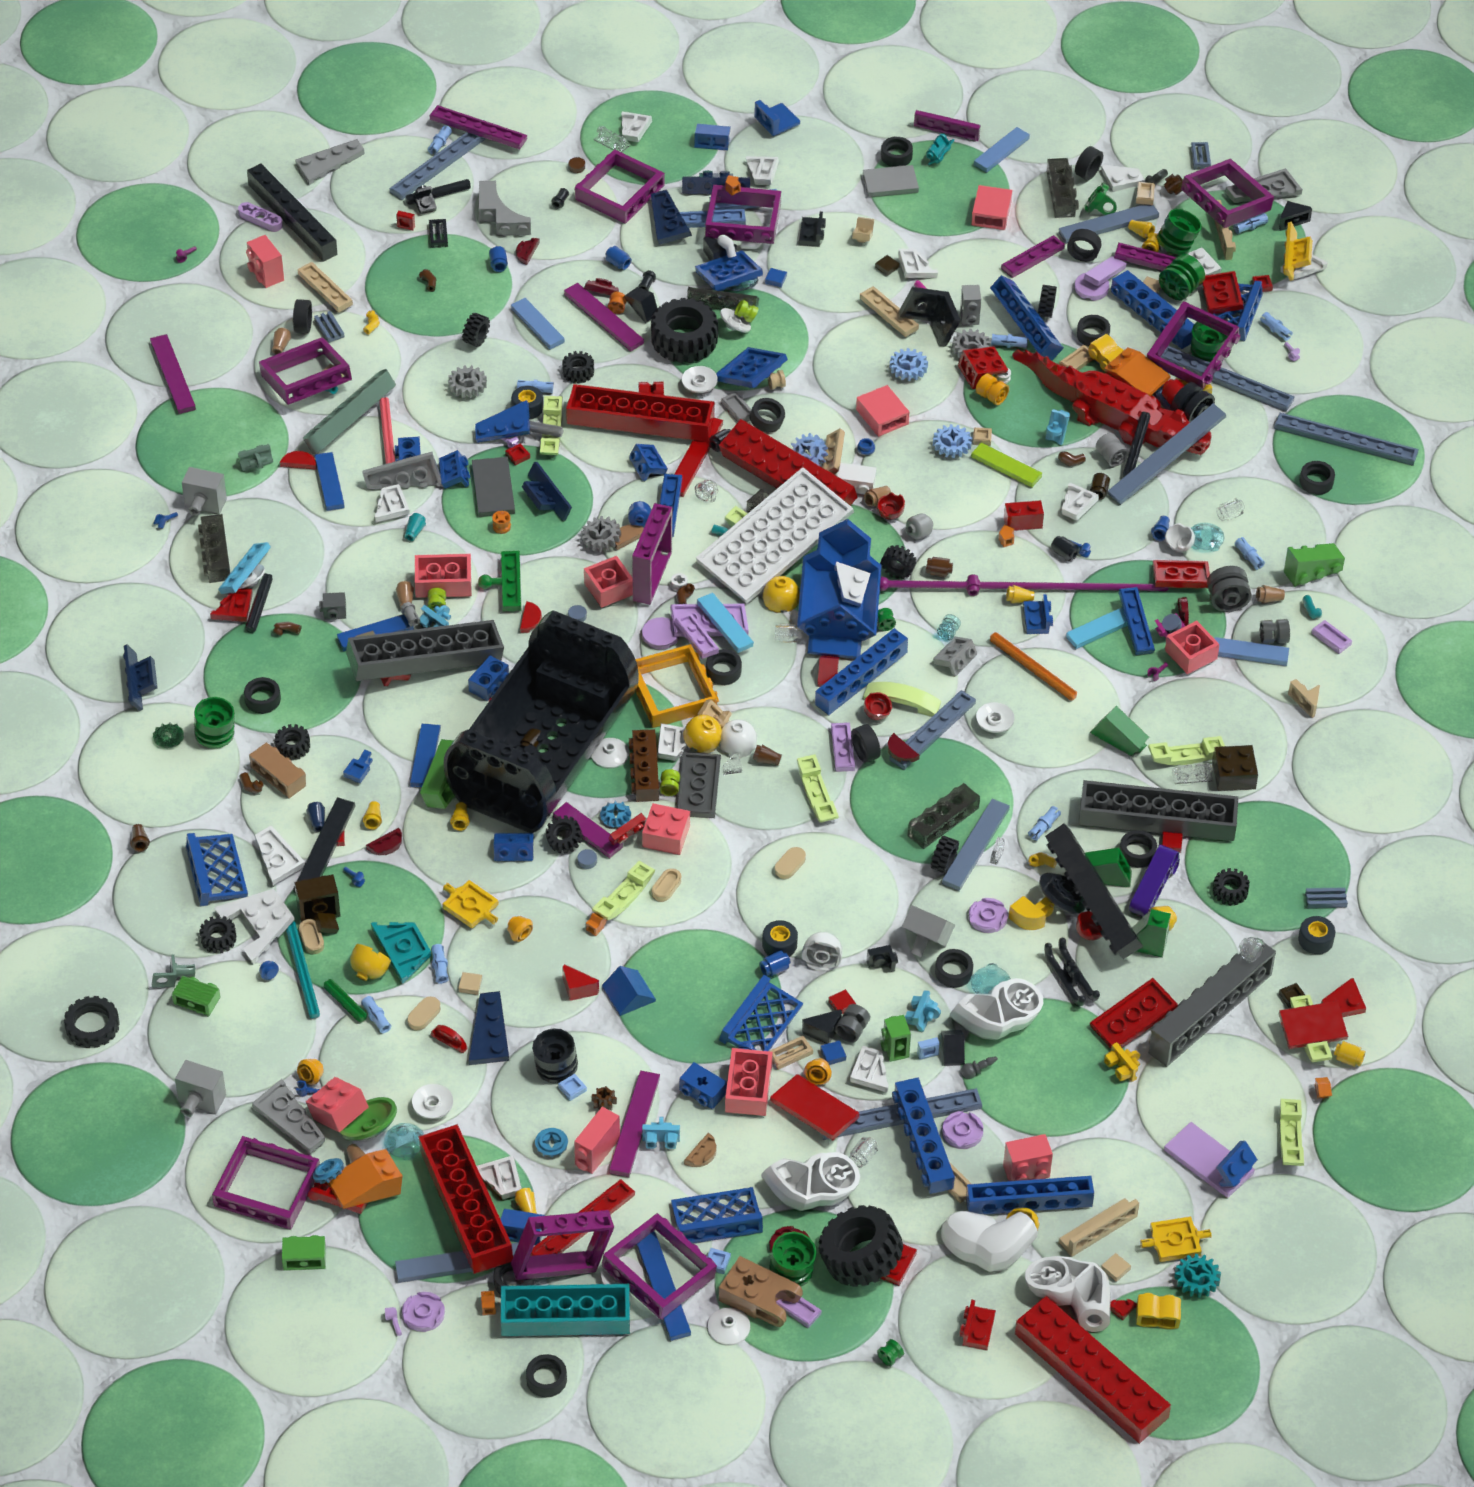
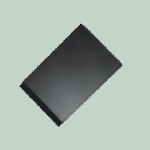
[1279,201,1312,231]
[703,236,737,261]
[624,287,657,324]
[802,1009,842,1044]
[941,1030,965,1066]

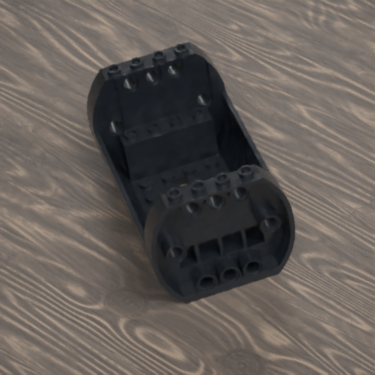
[444,610,639,833]

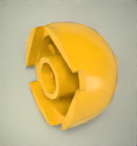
[763,576,800,613]
[683,715,722,754]
[350,944,391,981]

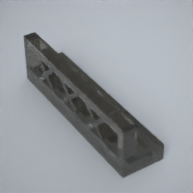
[687,287,759,311]

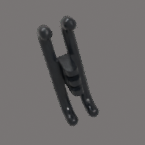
[1044,937,1100,1007]

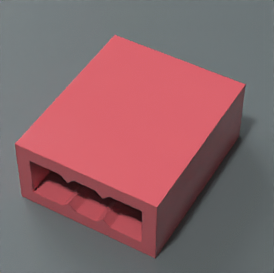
[971,185,1013,230]
[856,385,910,437]
[574,1107,620,1174]

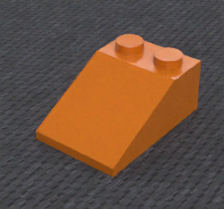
[1104,347,1171,396]
[327,1149,403,1209]

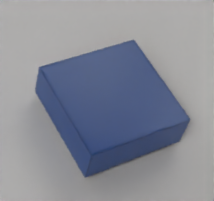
[765,268,787,288]
[820,1040,847,1065]

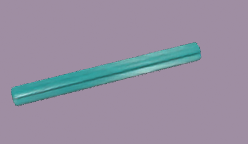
[286,921,320,1019]

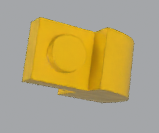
[1009,896,1054,930]

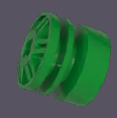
[1157,209,1202,255]
[1159,254,1206,301]
[1190,322,1228,363]
[194,697,235,748]
[769,1232,817,1286]

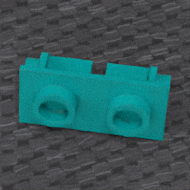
[926,134,954,165]

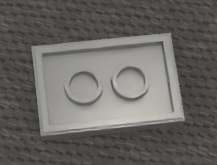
[863,165,919,197]

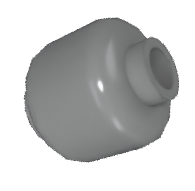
[906,513,933,539]

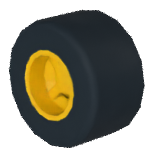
[511,386,544,419]
[1298,916,1336,955]
[762,920,798,957]

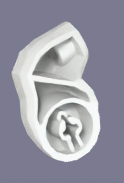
[949,978,1043,1040]
[761,1152,860,1211]
[941,1211,1038,1272]
[1025,1256,1111,1332]

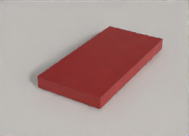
[1090,978,1178,1049]
[770,1074,859,1141]

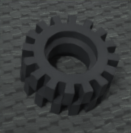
[1038,284,1057,318]
[462,313,490,347]
[562,351,594,384]
[880,545,917,579]
[275,724,310,760]
[545,815,583,854]
[931,835,959,874]
[1213,868,1250,906]
[199,915,237,953]

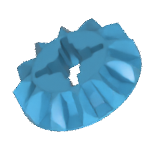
[600,800,631,827]
[535,1128,568,1158]
[313,1158,345,1184]

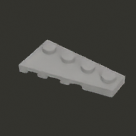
[295,139,365,185]
[1226,168,1303,203]
[362,452,443,489]
[252,1079,325,1154]

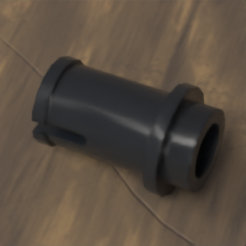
[551,188,569,209]
[638,270,656,291]

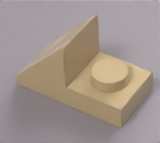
[1288,679,1320,718]

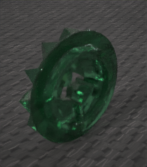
[153,722,184,748]

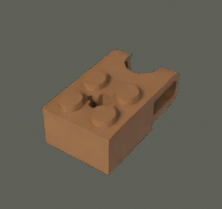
[719,1256,803,1327]

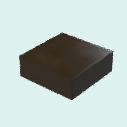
[875,255,900,276]
[314,913,339,934]
[1279,983,1305,1008]

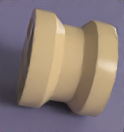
[767,370,786,390]

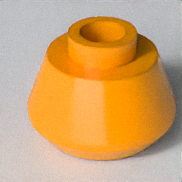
[507,916,533,942]
[804,1058,832,1085]
[297,1059,324,1085]

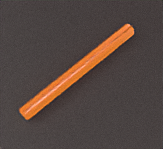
[990,632,1077,701]

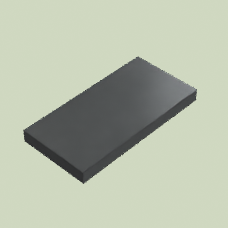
[472,457,515,517]
[677,752,721,818]

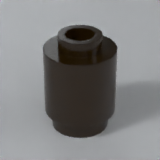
[1090,473,1110,500]
[520,728,541,748]

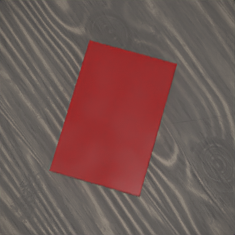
[1202,271,1244,314]
[1152,560,1210,588]
[1278,1001,1349,1049]

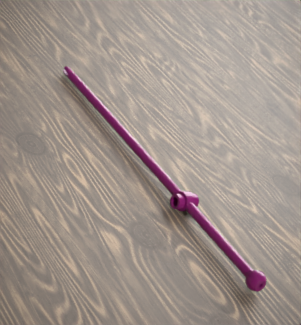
[880,574,1169,596]

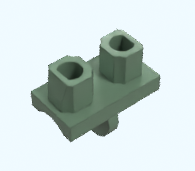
[238,444,273,471]

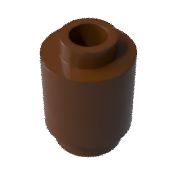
[926,557,953,577]

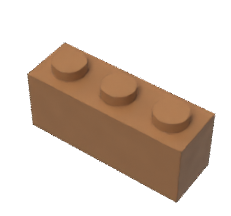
[249,742,306,798]

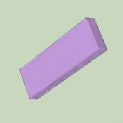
[1084,256,1127,286]
[675,613,719,659]
[831,722,855,772]

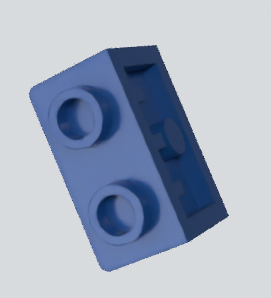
[629,444,668,481]
[439,450,470,488]
[1023,594,1053,634]
[494,833,534,861]

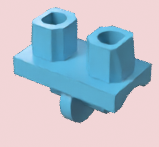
[1045,409,1070,445]
[420,605,451,628]
[905,990,941,1032]
[642,1117,680,1149]

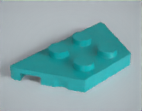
[371,922,431,983]

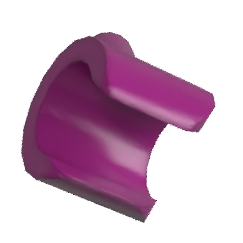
[176,246,197,263]
[1148,662,1168,681]

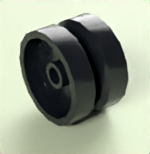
[1170,382,1215,422]

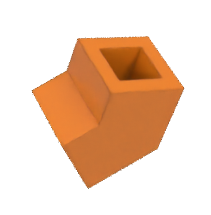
[725,175,741,195]
[999,525,1015,547]
[586,913,607,936]
[1315,1077,1332,1099]
[481,1291,496,1315]

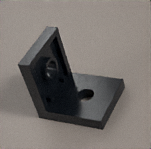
[898,287,961,346]

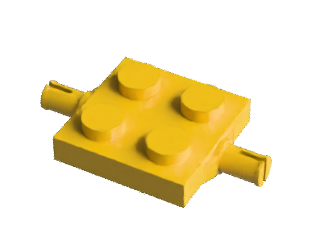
[442,880,499,928]
[1140,1216,1212,1262]

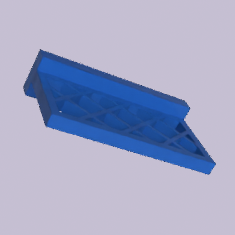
[1213,281,1263,341]
[185,833,248,906]
[719,975,803,1051]
[671,1187,763,1243]

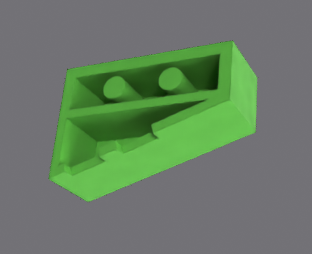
[1284,543,1345,587]
[420,739,455,809]

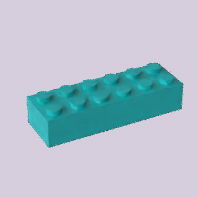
[501,1284,630,1336]

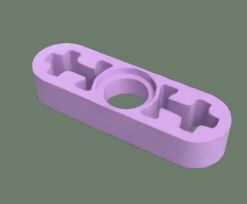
[238,202,282,232]

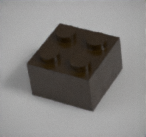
[1212,745,1258,791]
[294,874,341,922]

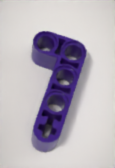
[1129,844,1180,917]

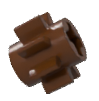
[1164,173,1183,195]
[591,1086,617,1111]

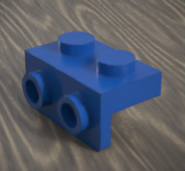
[1216,1141,1258,1187]

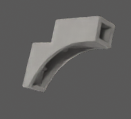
[479,180,531,236]

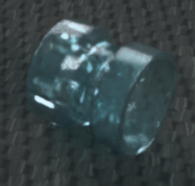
[937,614,961,641]

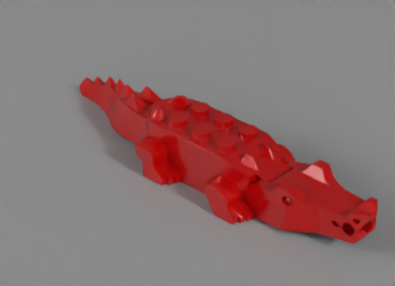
[1012,349,1212,455]

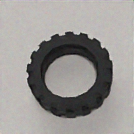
[64,996,120,1048]

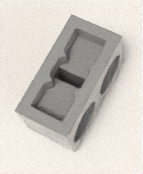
[960,285,981,325]

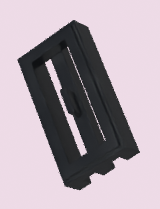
[429,219,448,248]

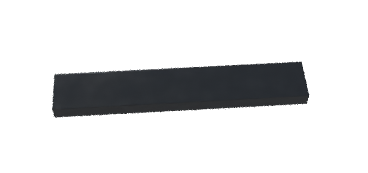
[293,797,355,893]

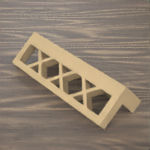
[1059,1198,1139,1257]

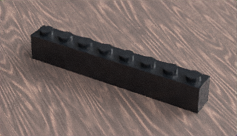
[247,163,338,262]
[1045,823,1143,960]

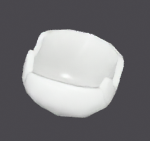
[1165,523,1195,552]

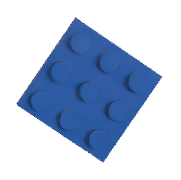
[695,250,763,292]
[716,347,788,388]

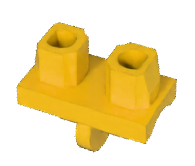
[1104,1042,1140,1082]

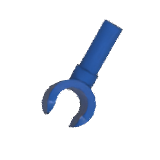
[154,512,178,528]
[1070,540,1091,557]
[343,867,365,887]
[296,1080,320,1097]

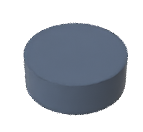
[568,605,587,622]
[1162,614,1182,633]
[578,849,597,869]

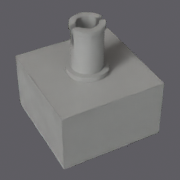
[182,467,227,516]
[902,905,955,958]
[175,1060,226,1117]

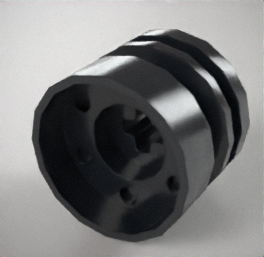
[532,1028,578,1083]

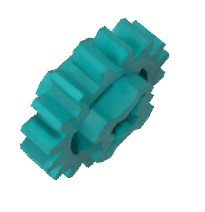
[1174,1254,1221,1298]

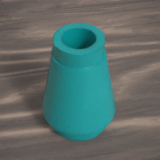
[404,513,426,541]

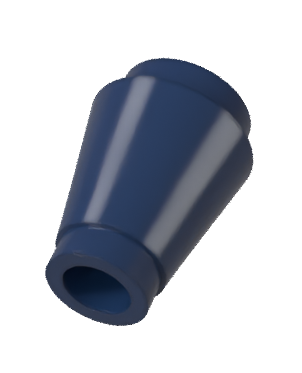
[306,802,325,832]

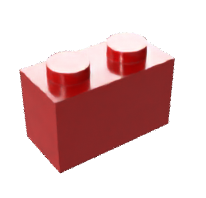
[1004,500,1044,531]

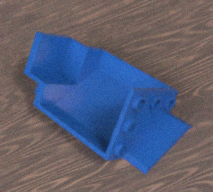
[797,519,882,659]

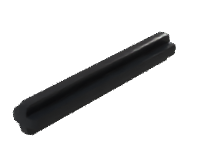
[405,179,471,205]
[1123,411,1151,477]
[246,573,273,633]

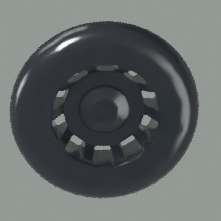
[1039,873,1086,914]

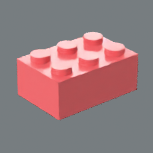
[415,554,472,598]
[725,1048,773,1116]

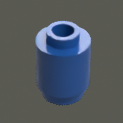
[489,246,508,272]
[605,246,632,270]
[759,951,791,976]

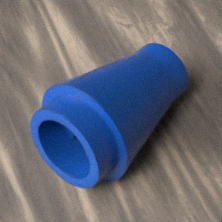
[1151,515,1170,541]

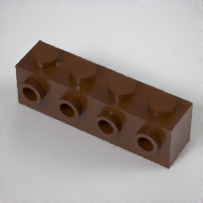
[629,729,659,802]

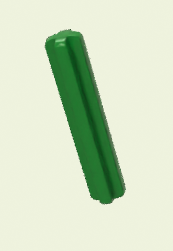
[324,979,367,1023]

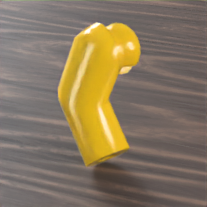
[363,310,380,335]
[1028,852,1057,868]

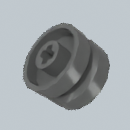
[1207,565,1252,612]

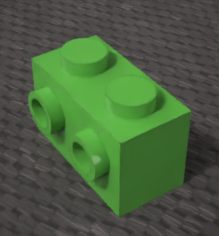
[880,1015,911,1062]

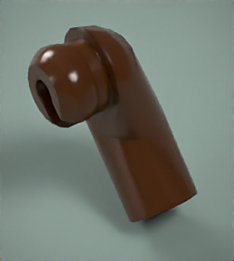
[419,269,437,292]
[676,583,695,604]
[273,621,302,636]

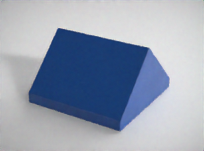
[602,966,656,1016]

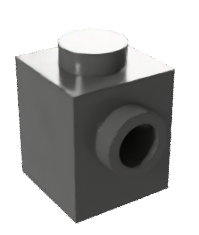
[319,592,346,620]

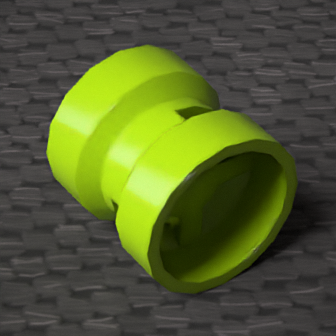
[734,299,758,323]
[427,588,446,613]
[659,769,680,796]

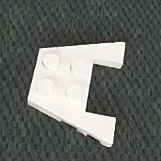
[215,889,295,964]

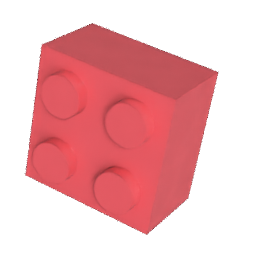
[246,235,284,288]
[584,556,633,608]
[1165,621,1220,674]
[642,803,690,855]
[306,1077,369,1132]
[1003,1134,1053,1181]

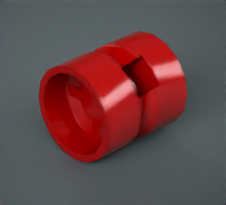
[638,381,664,395]

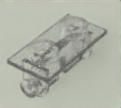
[594,126,631,152]
[1172,763,1213,784]

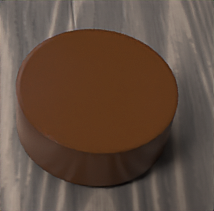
[568,157,585,173]

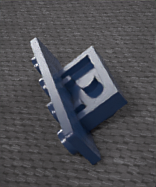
[682,170,750,194]
[522,462,572,521]
[123,644,158,711]

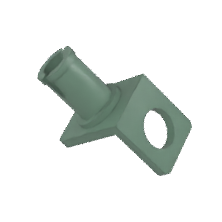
[151,954,195,988]

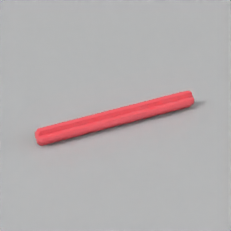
[379,397,395,464]

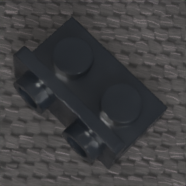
[799,211,826,247]

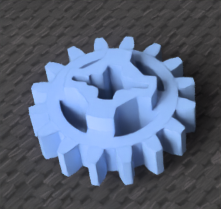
[889,348,928,381]
[933,424,972,458]
[791,433,828,466]

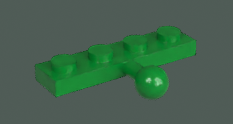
[478,551,522,611]

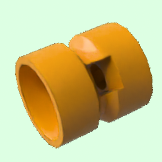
[976,373,1010,406]

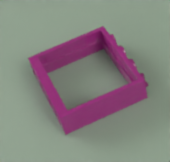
[574,149,665,224]
[1181,158,1274,228]
[705,185,782,244]
[1147,301,1240,389]
[259,337,352,405]
[632,503,672,605]
[212,1136,320,1230]
[511,1210,614,1280]
[601,1213,717,1320]

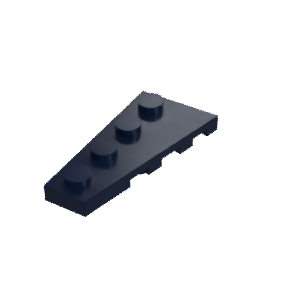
[651,189,692,245]
[469,991,509,1065]

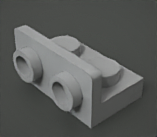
[933,636,977,676]

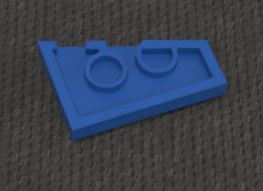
[475,400,530,443]

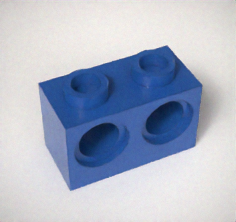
[395,436,421,461]
[468,656,509,701]

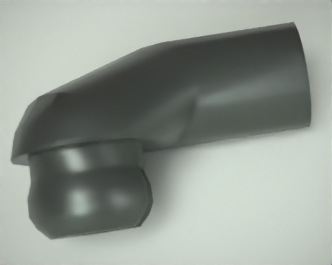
[1145,169,1168,185]

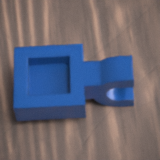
[343,750,373,784]

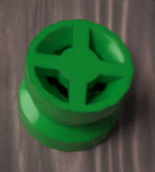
[877,608,896,631]
[877,1339,904,1366]

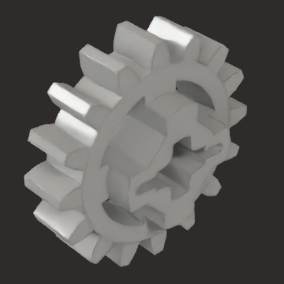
[952,329,991,358]
[448,365,487,398]
[581,516,621,552]

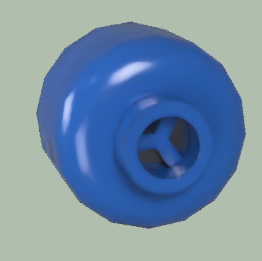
[628,501,651,528]

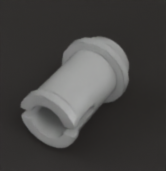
[401,602,420,626]

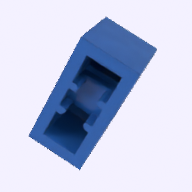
[679,1062,727,1110]

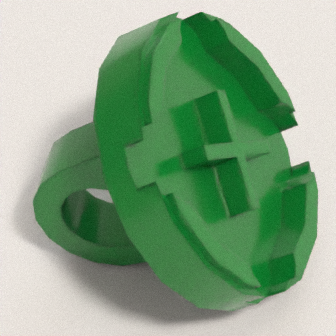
[1083,182,1117,215]

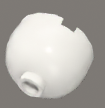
[719,719,757,758]
[802,932,842,972]

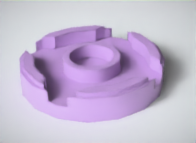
[1075,273,1109,301]
[642,617,679,650]
[969,898,1008,933]
[942,1111,983,1149]
[402,1292,445,1332]

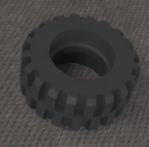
[651,298,718,363]
[818,1205,903,1287]

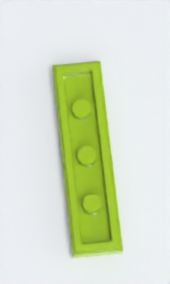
[971,442,1042,488]

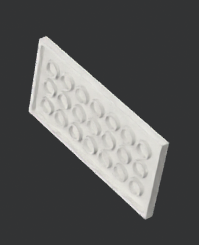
[696,467,854,604]

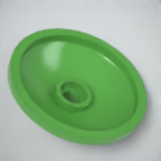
[340,1097,397,1141]

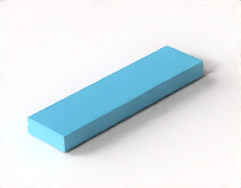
[218,542,271,594]
[697,593,754,653]
[1066,608,1127,649]

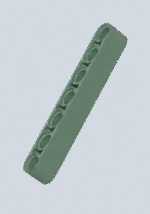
[303,369,396,454]

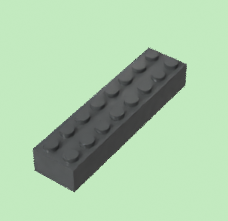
[346,620,504,681]
[1079,780,1239,841]
[1148,938,1276,1067]

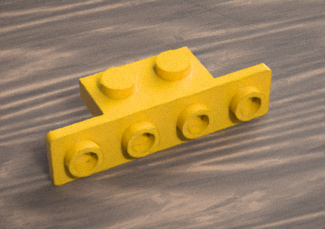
[1283,222,1313,281]

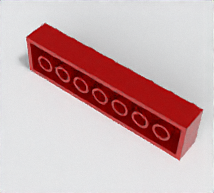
[566,384,715,442]
[719,419,858,506]
[418,1124,513,1274]
[1015,1296,1171,1444]

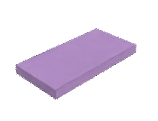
[670,604,749,637]
[1164,1122,1255,1198]

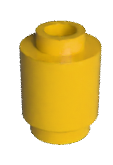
[1334,1041,1366,1067]

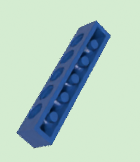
[1111,270,1194,349]
[990,275,1064,361]
[815,628,908,715]
[892,1077,955,1194]
[966,1176,1094,1215]

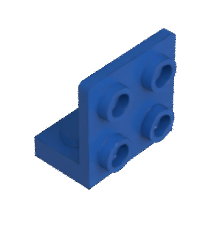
[754,100,800,136]

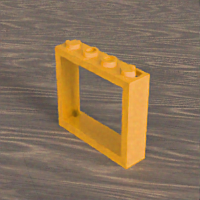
[635,644,719,728]

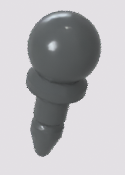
[961,1056,998,1079]

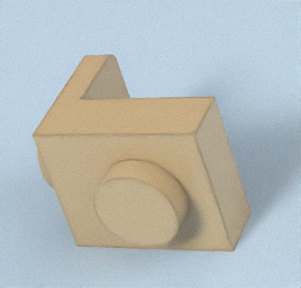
[852,217,874,243]
[697,699,732,728]

